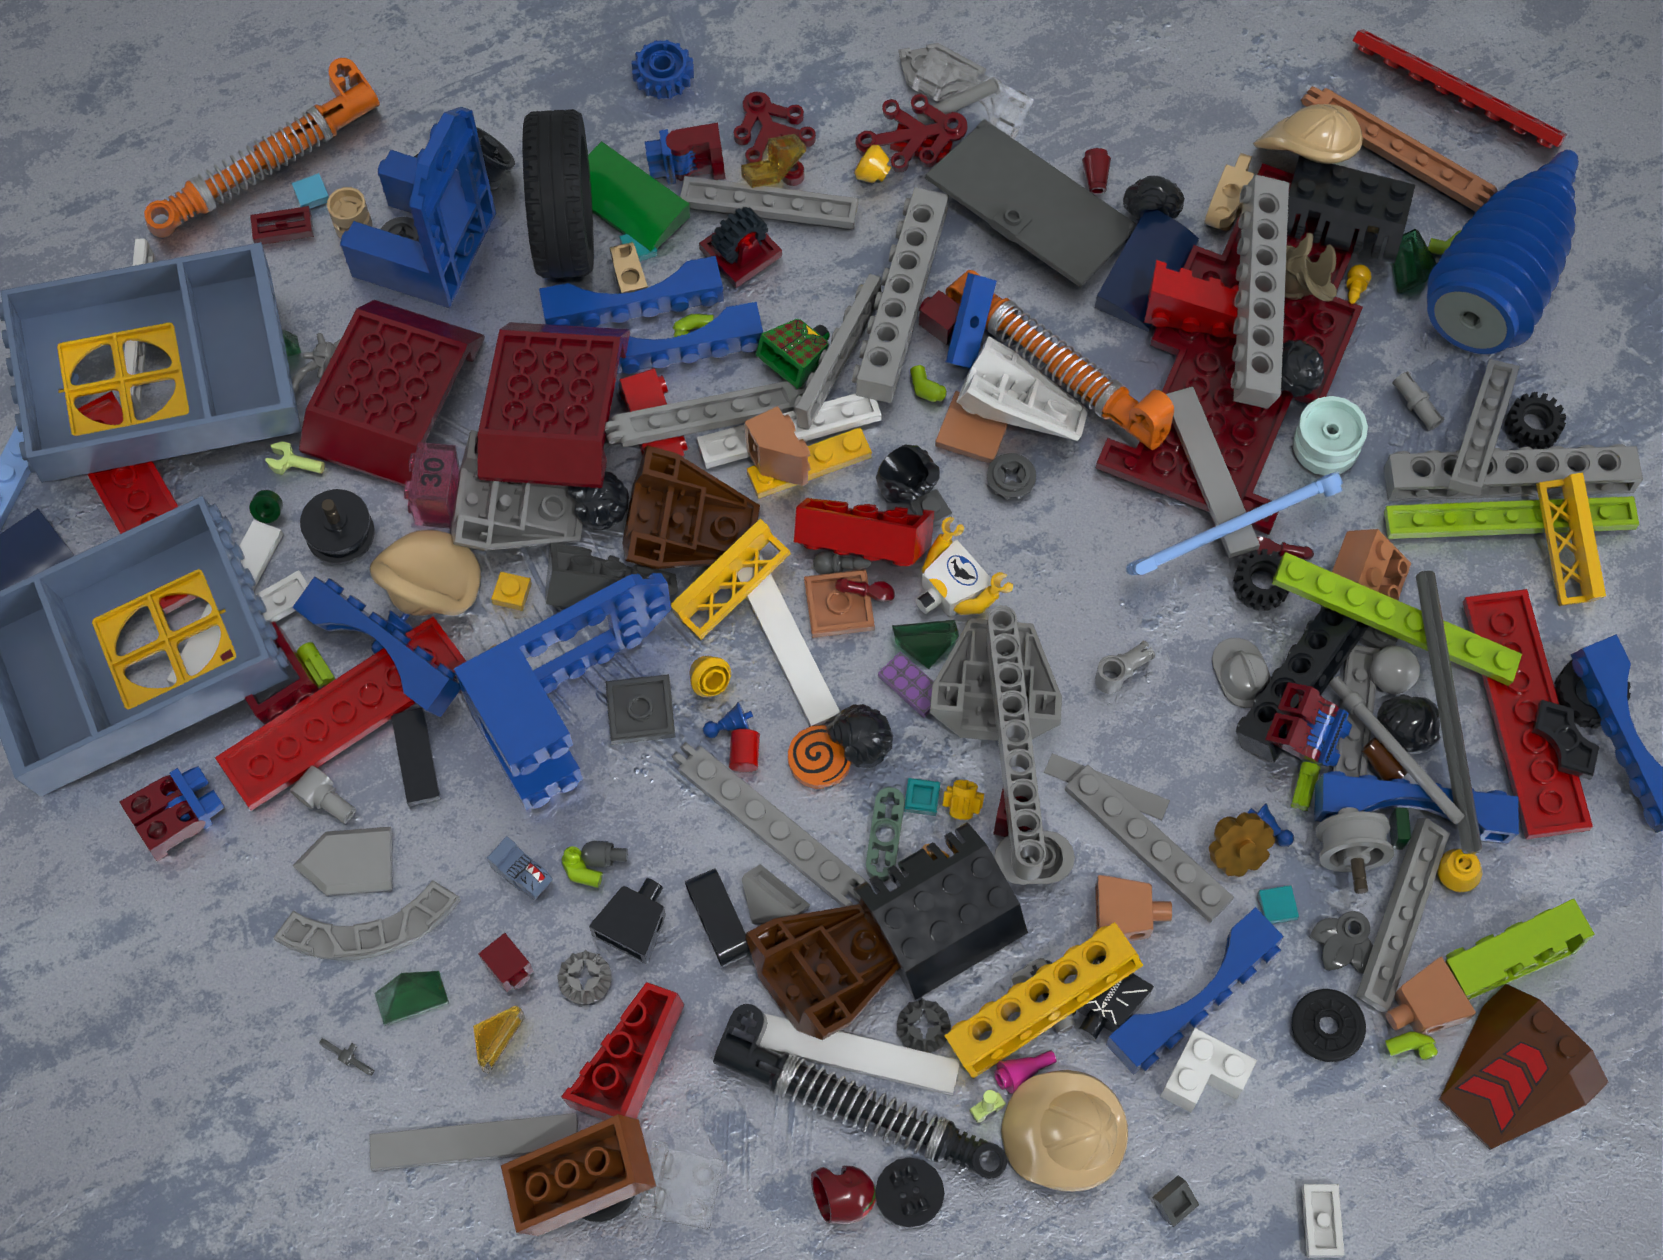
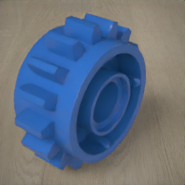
[631,40,694,99]

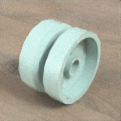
[1292,396,1368,476]

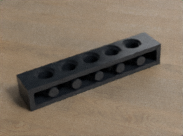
[1236,605,1369,763]

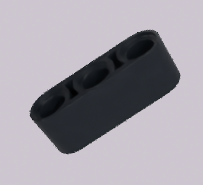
[685,868,751,967]

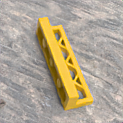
[1536,473,1606,606]
[671,519,791,640]

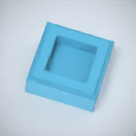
[292,173,329,209]

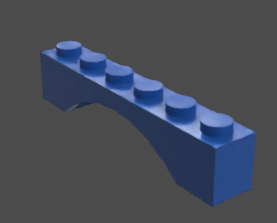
[539,256,724,327]
[617,302,763,374]
[292,576,461,717]
[1571,634,1663,833]
[1314,771,1519,844]
[1106,907,1284,1075]

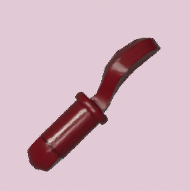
[1250,537,1314,561]
[835,578,895,602]

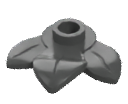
[1310,911,1373,974]

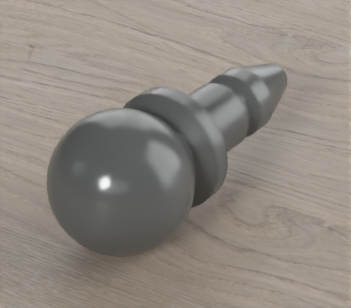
[813,551,872,575]

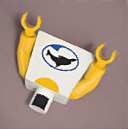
[915,517,1013,617]

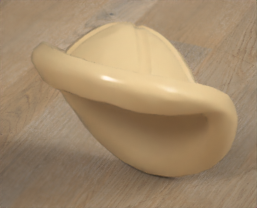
[1253,104,1363,164]
[370,530,481,616]
[1001,1070,1128,1192]

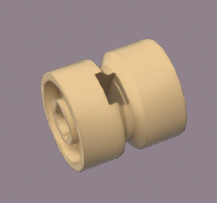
[327,187,372,238]

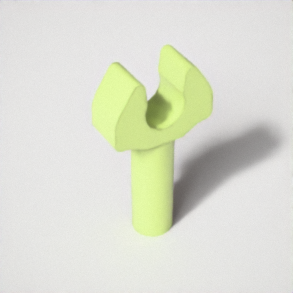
[265,442,325,475]
[969,1090,1006,1123]

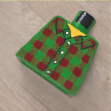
[756,319,830,389]

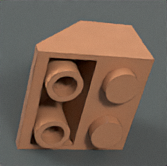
[745,406,811,486]
[1332,529,1411,600]

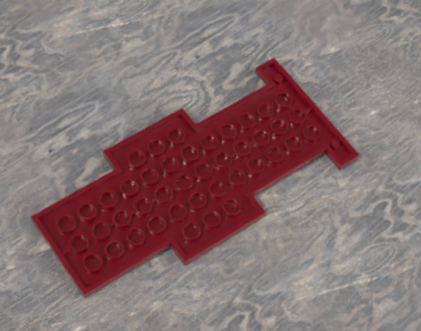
[1095,163,1363,535]

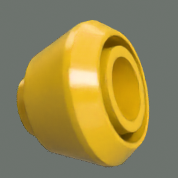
[854,145,891,183]
[689,656,731,698]
[1437,849,1483,892]

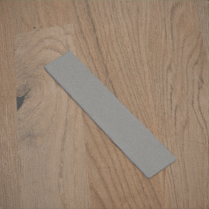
[1044,753,1170,820]

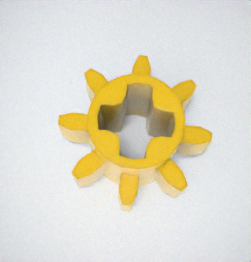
[942,780,984,820]

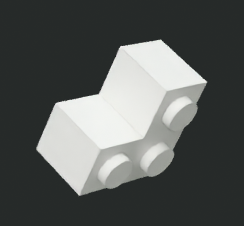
[1160,1028,1257,1113]

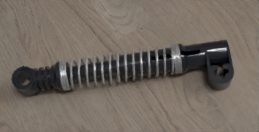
[713,1004,1008,1179]

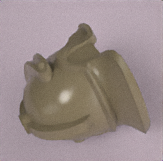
[1285,233,1337,302]

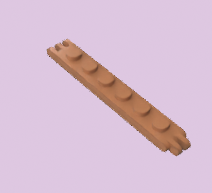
[1301,86,1498,212]

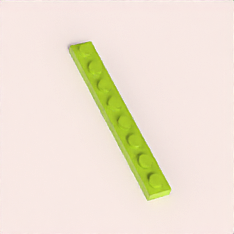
[1384,496,1639,539]
[1272,552,1522,686]

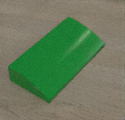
[588,141,690,251]

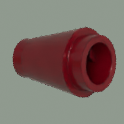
[1082,148,1111,194]

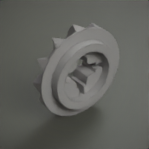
[557,950,612,1004]

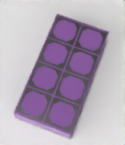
[878,652,934,718]

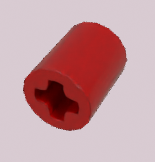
[729,729,760,772]

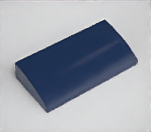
[1095,210,1199,332]
[0,508,74,591]

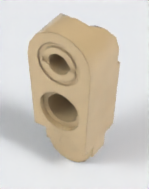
[1204,153,1254,231]

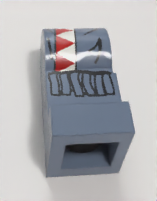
[487,836,553,900]

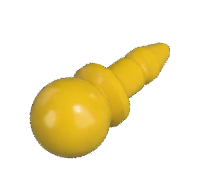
[1346,264,1372,304]

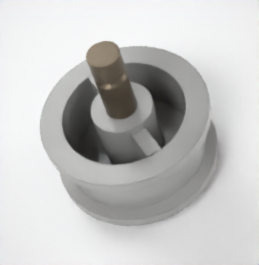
[1316,807,1394,894]

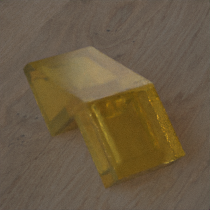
[741,134,806,188]

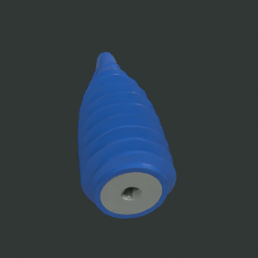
[1426,150,1579,354]

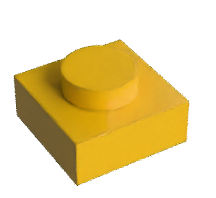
[491,571,532,611]

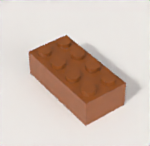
[501,1114,656,1236]

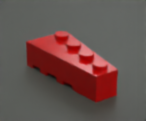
[561,982,685,1120]

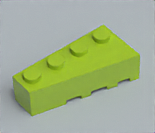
[1445,898,1595,1000]

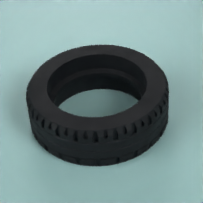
[522,109,594,278]

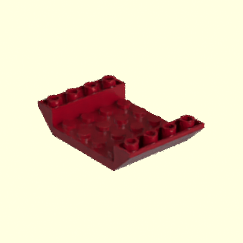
[299,300,485,489]
[478,322,630,488]

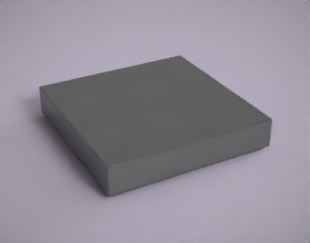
[605,674,676,745]

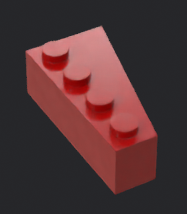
[1144,260,1239,338]
[794,498,935,566]

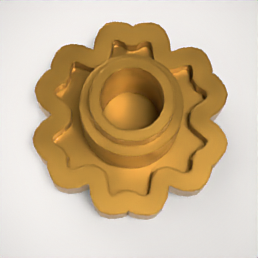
[1209,812,1275,877]

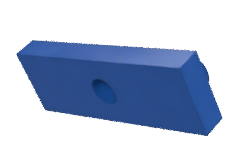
[946,273,997,368]

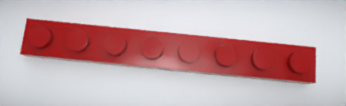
[1353,29,1567,148]

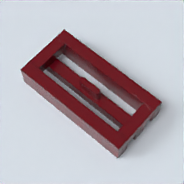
[250,206,314,245]

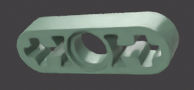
[866,787,905,882]

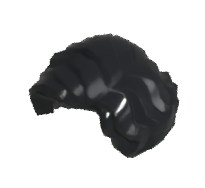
[1123,175,1185,220]
[1281,339,1325,397]
[876,444,940,503]
[568,471,629,531]
[1377,694,1441,754]
[826,704,893,768]

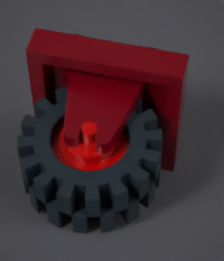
[699,207,782,288]

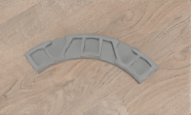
[273,880,461,960]

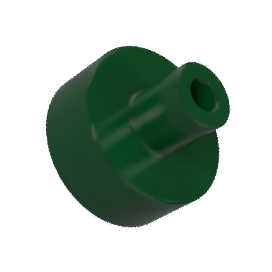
[249,490,283,523]

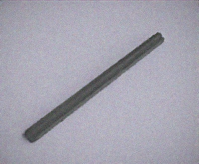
[1416,571,1482,854]

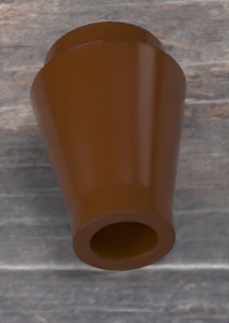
[1361,738,1408,781]

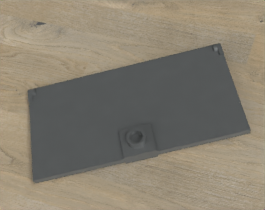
[925,119,1137,288]

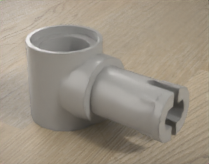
[1095,641,1155,694]
[290,765,356,824]

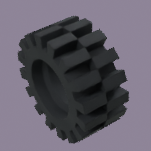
[1504,392,1566,449]
[1233,549,1289,611]

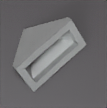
[742,864,810,924]

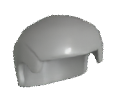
[1370,645,1420,694]

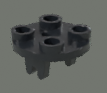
[875,1157,945,1229]

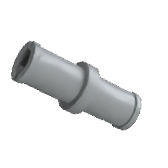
[1392,371,1445,431]

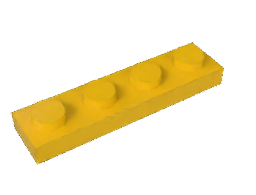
[746,427,872,499]

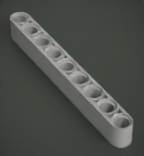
[986,605,1046,881]

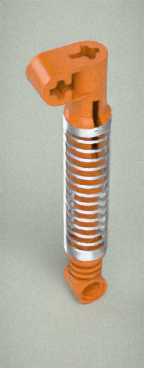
[144,58,380,238]
[945,270,1174,450]

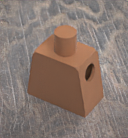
[1095,875,1172,942]
[1386,956,1476,1035]

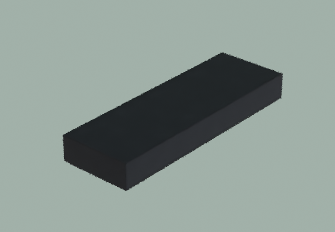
[391,708,441,807]

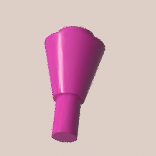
[994,1050,1057,1094]

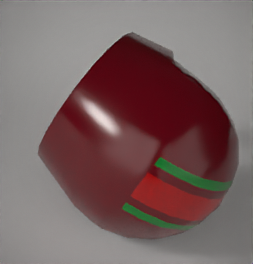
[811,1165,876,1225]

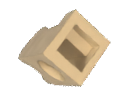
[610,242,648,293]

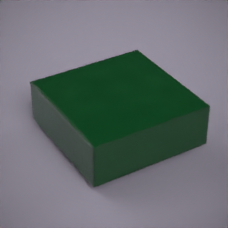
[1389,808,1411,850]

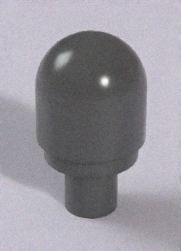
[581,841,628,868]

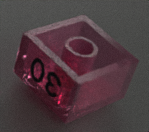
[404,442,460,529]

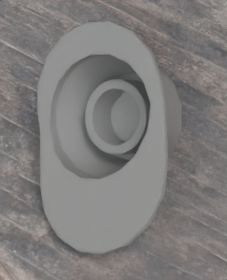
[1212,638,1271,708]
[994,831,1075,885]

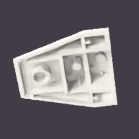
[957,336,1088,441]

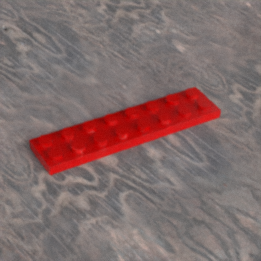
[77,391,197,614]
[1463,589,1593,840]
[215,616,466,811]

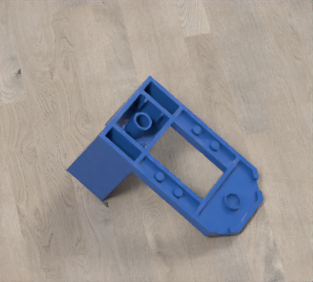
[340,107,496,308]
[454,573,672,811]

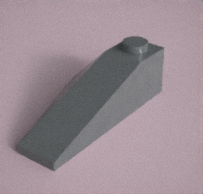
[545,543,678,609]

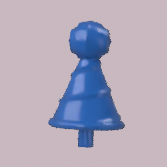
[371,610,414,654]
[703,702,753,738]
[1247,803,1294,847]

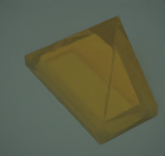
[473,1005,525,1075]

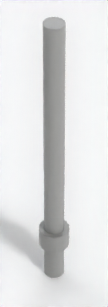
[1329,676,1465,824]

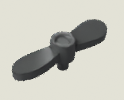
[319,1038,375,1076]

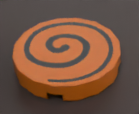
[788,725,852,789]

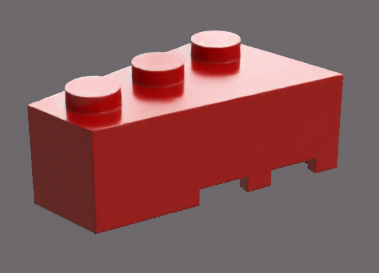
[618,368,688,457]

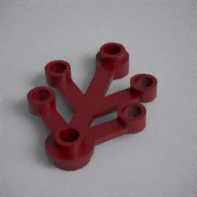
[733,92,816,186]
[855,94,968,173]

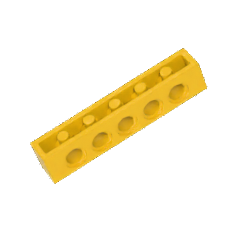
[944,922,1144,1079]

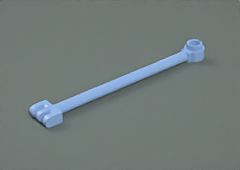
[1126,472,1343,575]

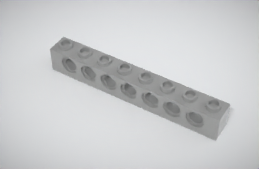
[1231,174,1289,409]
[852,187,949,403]
[1383,444,1643,501]

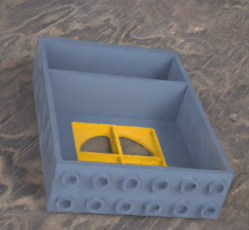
[0,242,302,483]
[0,496,289,797]

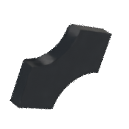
[1532,700,1599,780]

